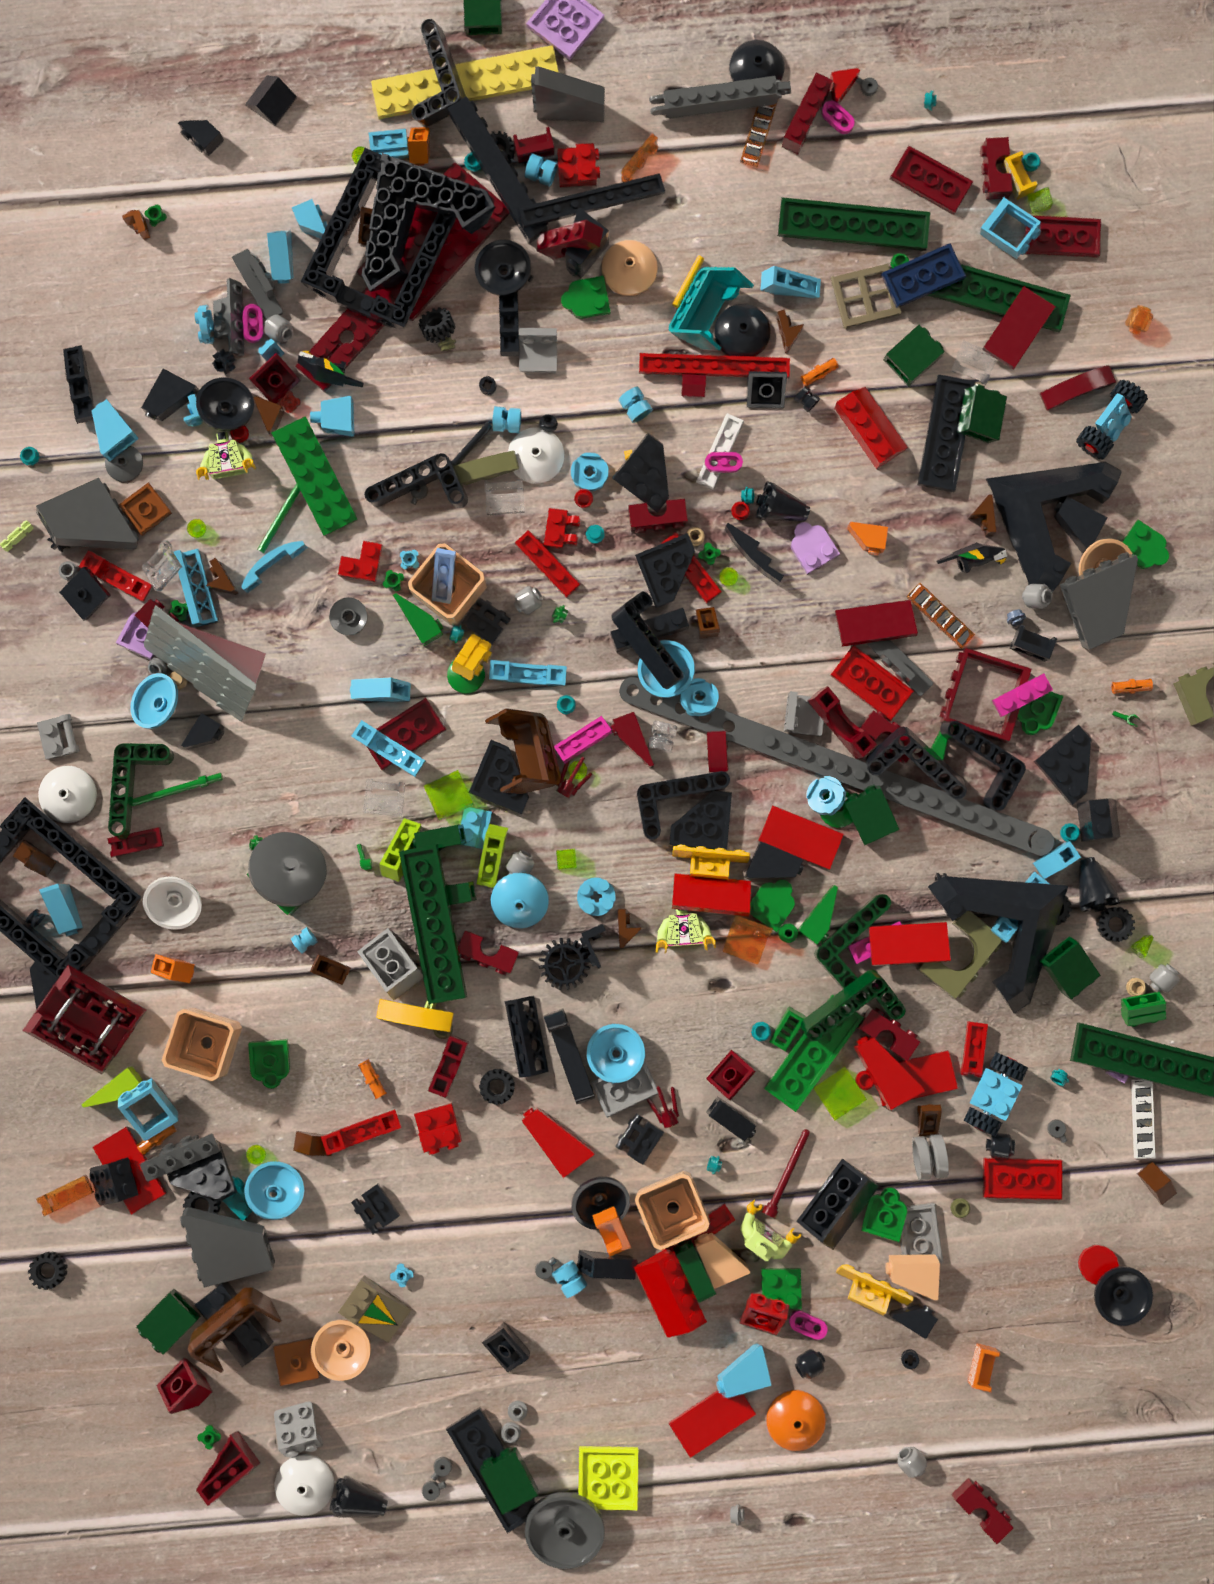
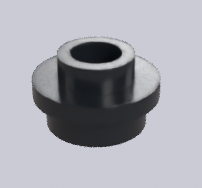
[539,414,558,432]

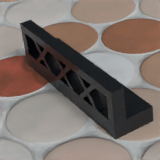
[504,995,549,1078]

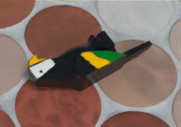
[297,351,364,388]
[936,542,1007,573]

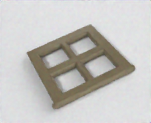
[830,264,901,329]

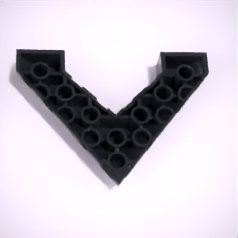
[362,153,495,292]
[986,462,1122,593]
[928,876,1069,1014]

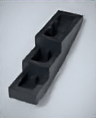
[499,291,519,357]
[63,345,94,424]
[725,523,784,585]

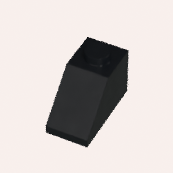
[181,713,225,749]
[889,1305,938,1339]

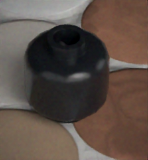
[986,1133,1015,1160]
[795,1349,825,1380]

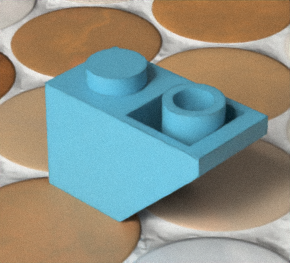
[291,199,327,239]
[1033,841,1081,879]

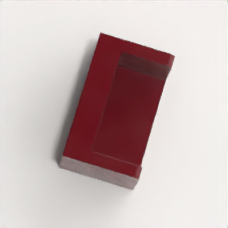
[513,127,555,163]

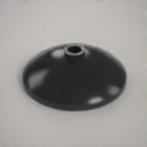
[729,40,785,82]
[475,240,531,296]
[714,304,771,357]
[196,377,254,431]
[571,1177,630,1230]
[1094,1266,1153,1326]

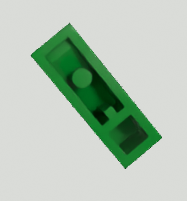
[393,593,444,646]
[797,885,838,945]

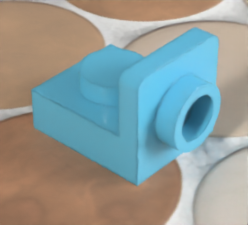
[183,394,203,427]

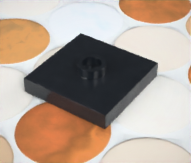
[59,567,111,621]

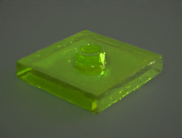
[424,770,474,821]
[813,1066,867,1121]

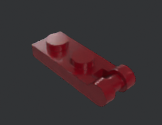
[107,827,164,858]

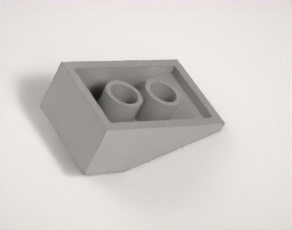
[357,928,423,1001]

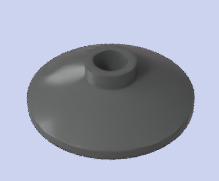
[105,446,143,482]
[329,597,368,635]

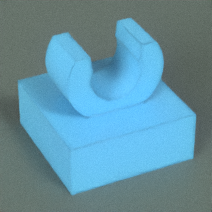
[258,339,284,362]

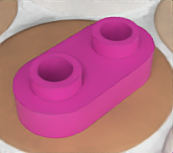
[821,101,855,134]
[242,304,263,343]
[704,452,743,473]
[789,1311,828,1340]

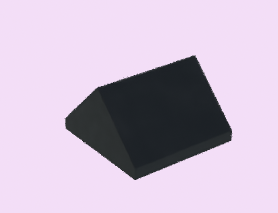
[245,75,297,126]
[746,371,787,408]
[482,1322,530,1373]

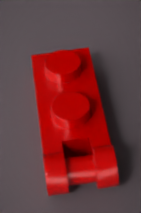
[961,1021,988,1078]

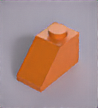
[408,127,430,166]
[847,522,888,555]
[151,954,195,983]

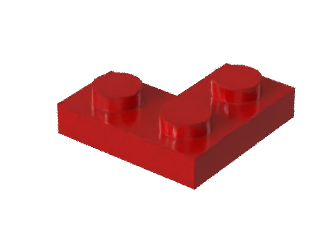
[338,541,383,582]

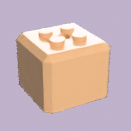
[408,543,487,625]
[162,1008,242,1081]
[635,1171,710,1250]

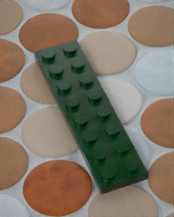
[777,197,931,251]
[927,264,1071,333]
[399,844,467,1004]
[1070,1023,1214,1098]

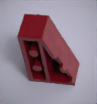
[196,1431,261,1506]

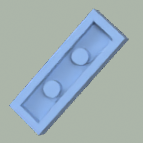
[432,548,456,604]

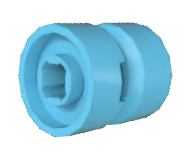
[525,154,558,187]
[618,387,653,423]
[492,406,521,433]
[552,1260,588,1298]

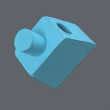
[310,396,354,436]

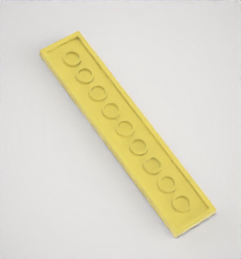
[371,45,558,119]

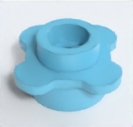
[400,550,419,570]
[390,1263,413,1288]

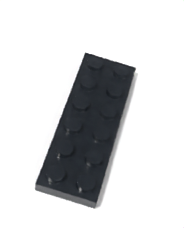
[917,374,976,492]
[446,1407,537,1533]

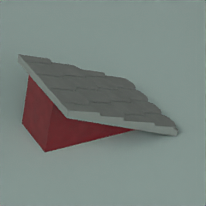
[144,605,266,721]

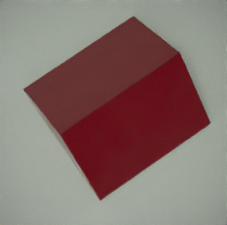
[249,353,301,404]
[706,1050,756,1101]

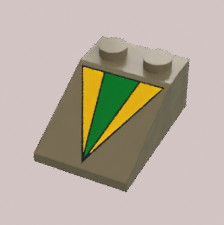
[338,1275,412,1343]

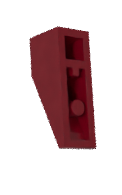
[610,712,654,768]

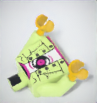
[196,432,256,480]
[655,909,716,954]
[740,1200,801,1262]

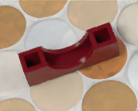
[782,72,833,155]
[536,220,604,260]
[807,686,877,759]

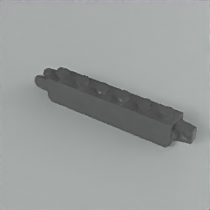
[649,76,791,119]

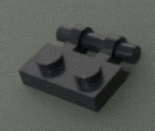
[461,598,511,645]
[615,1113,664,1165]
[351,1183,400,1235]

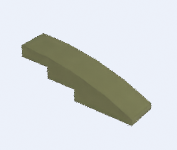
[447,450,519,485]

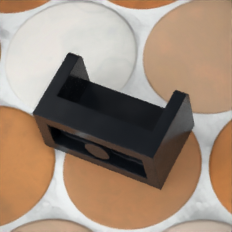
[1010,625,1057,662]

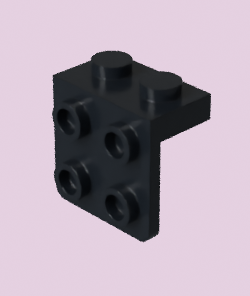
[89,1157,139,1206]

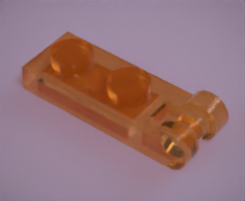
[621,133,658,182]
[36,1175,94,1216]

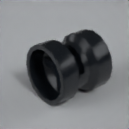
[794,385,820,412]

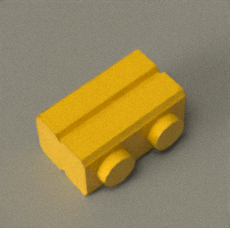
[452,634,492,680]

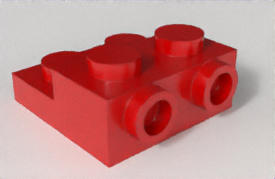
[557,143,600,188]
[414,1103,462,1155]
[739,1293,789,1335]

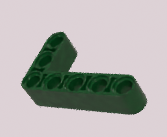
[108,743,174,839]
[814,894,891,989]
[801,969,906,1041]

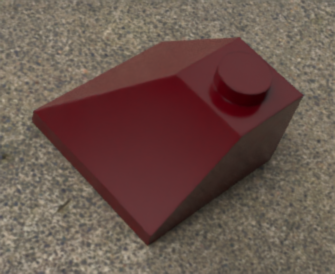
[156,1357,213,1414]

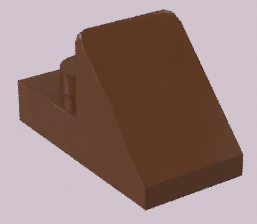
[776,309,804,353]
[968,494,996,537]
[206,557,238,595]
[13,840,57,877]
[618,909,642,948]
[310,954,351,985]
[917,1104,942,1136]

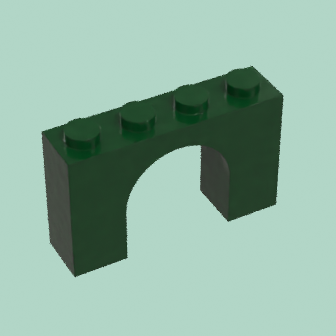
[413,824,477,905]

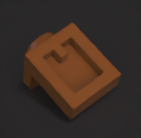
[122,210,151,240]

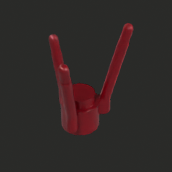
[556,757,592,798]
[646,1086,680,1128]

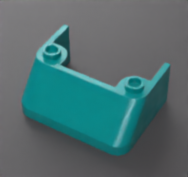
[668,267,754,351]

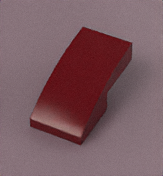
[707,731,729,773]

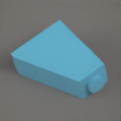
[267,230,294,284]
[92,399,139,462]
[350,678,411,702]
[39,883,83,937]
[716,1344,772,1398]

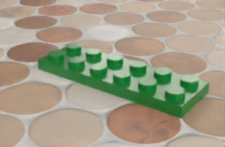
[271,416,358,536]
[764,995,864,1112]

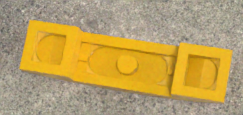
[376,999,454,1032]

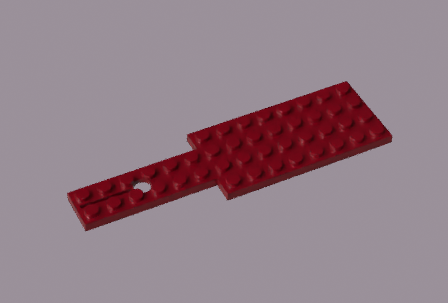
[295,162,510,393]

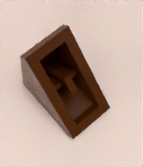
[358,207,372,245]
[253,396,285,437]
[695,607,720,639]
[293,1131,332,1156]
[1137,1162,1177,1205]

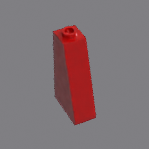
[854,1036,925,1110]
[522,1108,595,1178]

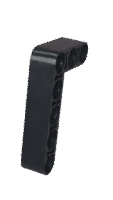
[412,19,466,127]
[364,453,468,508]
[611,591,684,690]
[940,721,1026,811]
[866,727,967,800]
[637,771,730,840]
[544,1008,595,1105]

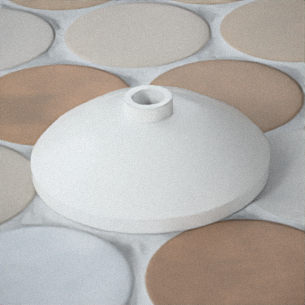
[508,427,564,484]
[38,766,97,823]
[143,877,202,929]
[275,1454,334,1516]

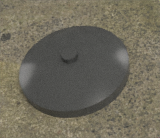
[248,832,327,907]
[525,1492,605,1569]

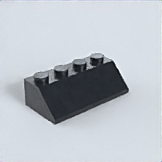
[796,1159,879,1250]
[195,1282,274,1367]

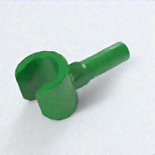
[1112,711,1140,727]
[357,844,372,870]

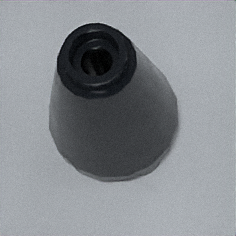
[756,481,810,521]
[1079,857,1120,912]
[329,1476,388,1518]

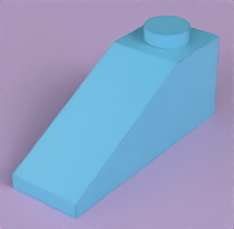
[760,266,821,298]

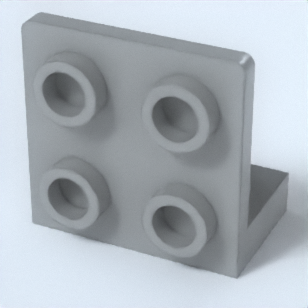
[519,328,557,372]
[784,691,824,736]

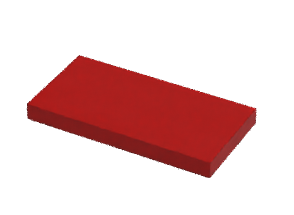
[830,645,914,721]
[758,805,844,870]
[672,873,751,917]
[869,922,951,966]
[879,1050,958,1106]
[92,1126,166,1215]
[983,1158,1063,1200]
[669,1390,756,1458]

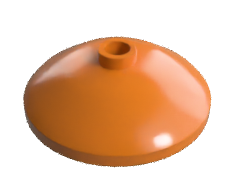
[766,1390,826,1451]

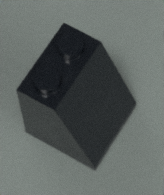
[566,207,609,279]
[1077,798,1120,842]

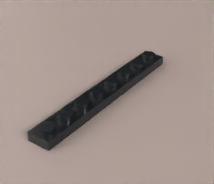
[518,173,665,228]

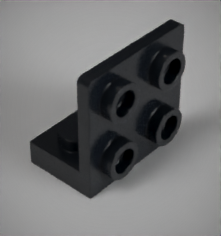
[580,924,606,969]

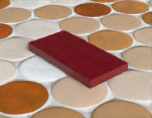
[890,145,973,215]
[1024,215,1101,258]
[982,286,1056,370]
[835,600,918,647]
[366,698,446,771]

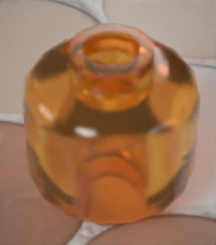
[1125,305,1154,335]

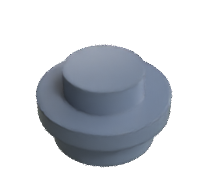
[1007,609,1026,626]

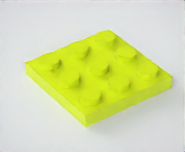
[578,1446,638,1510]

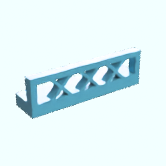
[173,549,218,628]

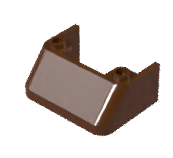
[485,708,561,794]
[188,1287,282,1373]

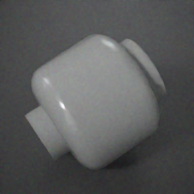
[265,315,293,343]
[1022,584,1053,609]
[514,586,543,614]
[506,850,534,874]
[1150,963,1179,993]
[897,1447,927,1478]

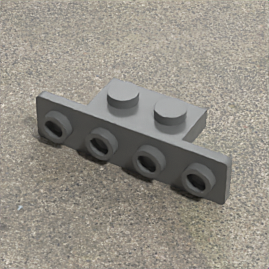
[232,249,283,320]
[213,278,244,356]
[867,640,933,696]
[140,1134,220,1181]

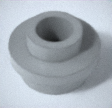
[59,561,78,580]
[148,658,167,675]
[508,1400,527,1421]
[501,1422,521,1443]
[730,1504,745,1526]

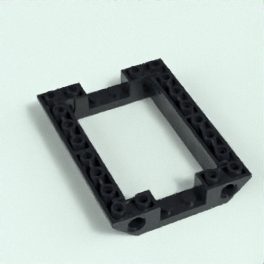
[301,148,457,329]
[0,797,141,980]

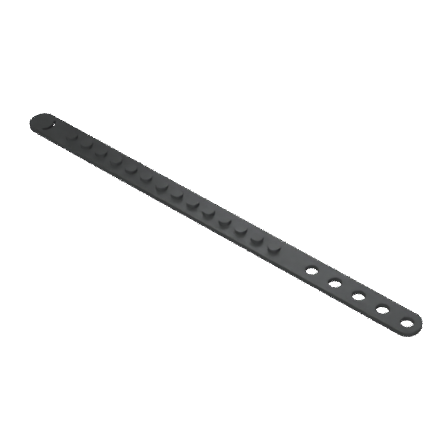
[619,677,1054,856]

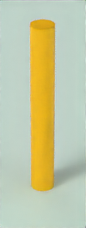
[672,255,704,308]

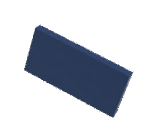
[881,243,966,308]

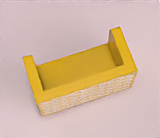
[1001,151,1038,200]

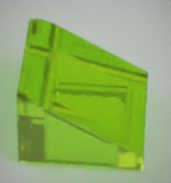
[1027,187,1053,213]
[556,849,577,870]
[1131,935,1154,958]

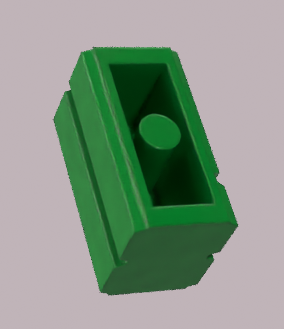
[1121,992,1166,1027]

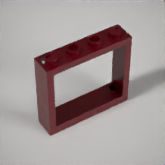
[939,648,1032,743]

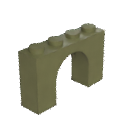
[1173,663,1214,726]
[916,911,1002,999]

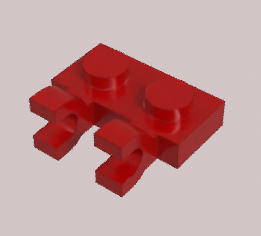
[544,508,581,549]

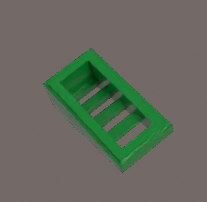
[930,726,951,760]
[769,1006,805,1052]

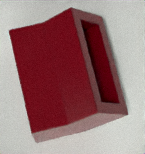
[681,374,706,397]

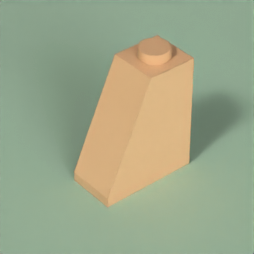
[694,1233,750,1289]
[885,1255,940,1300]

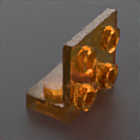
[722,915,773,964]

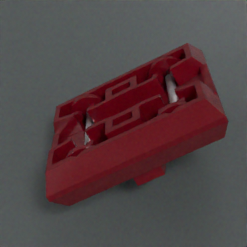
[22,964,147,1075]

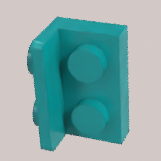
[222,1176,253,1221]

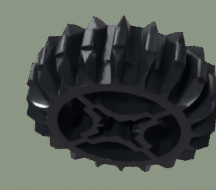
[539,938,590,990]

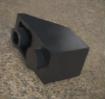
[178,120,224,156]

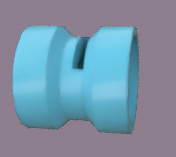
[291,927,318,954]

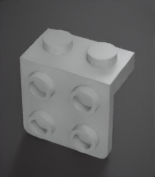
[274,1401,323,1457]

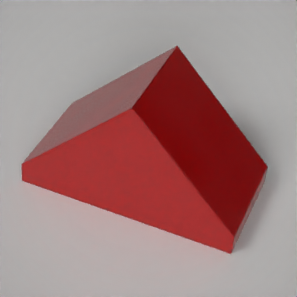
[830,68,860,104]

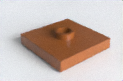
[119,482,172,536]
[273,1337,320,1386]

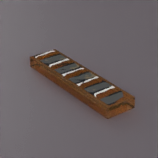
[740,99,779,167]
[906,583,975,649]

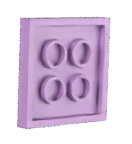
[526,0,604,60]

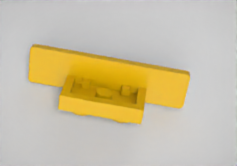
[672,845,750,879]
[836,1264,914,1315]

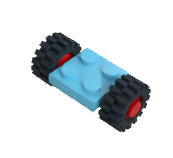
[1076,380,1148,460]
[963,1052,1028,1137]

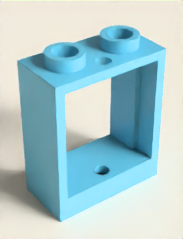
[980,198,1041,259]
[118,1078,178,1141]

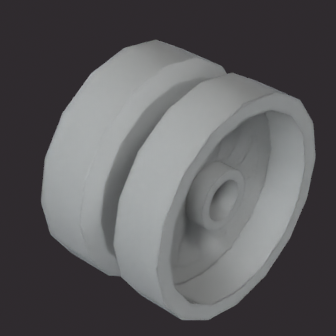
[912,1134,949,1181]

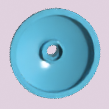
[638,640,695,698]
[130,673,178,729]
[491,873,549,928]
[587,1024,645,1083]
[244,1161,304,1220]

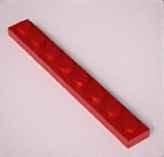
[639,353,790,379]

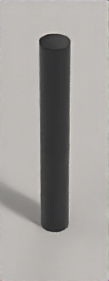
[452,422,492,466]

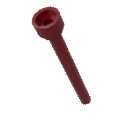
[762,1129,810,1219]

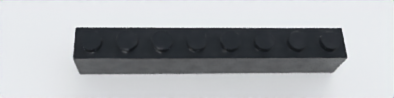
[447,96,549,244]

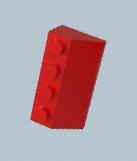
[834,387,908,469]
[634,1248,707,1338]

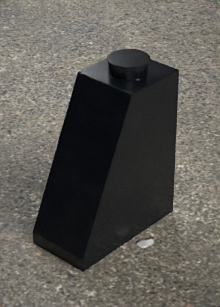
[141,369,199,421]
[1054,496,1108,554]
[744,841,804,879]
[706,1096,756,1142]
[577,1250,638,1280]

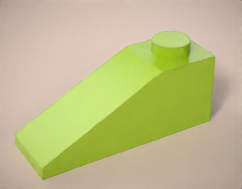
[379,818,421,882]
[476,824,508,888]
[81,1066,144,1108]

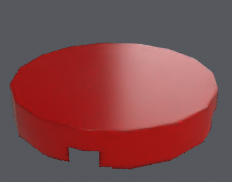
[1078,1244,1119,1284]

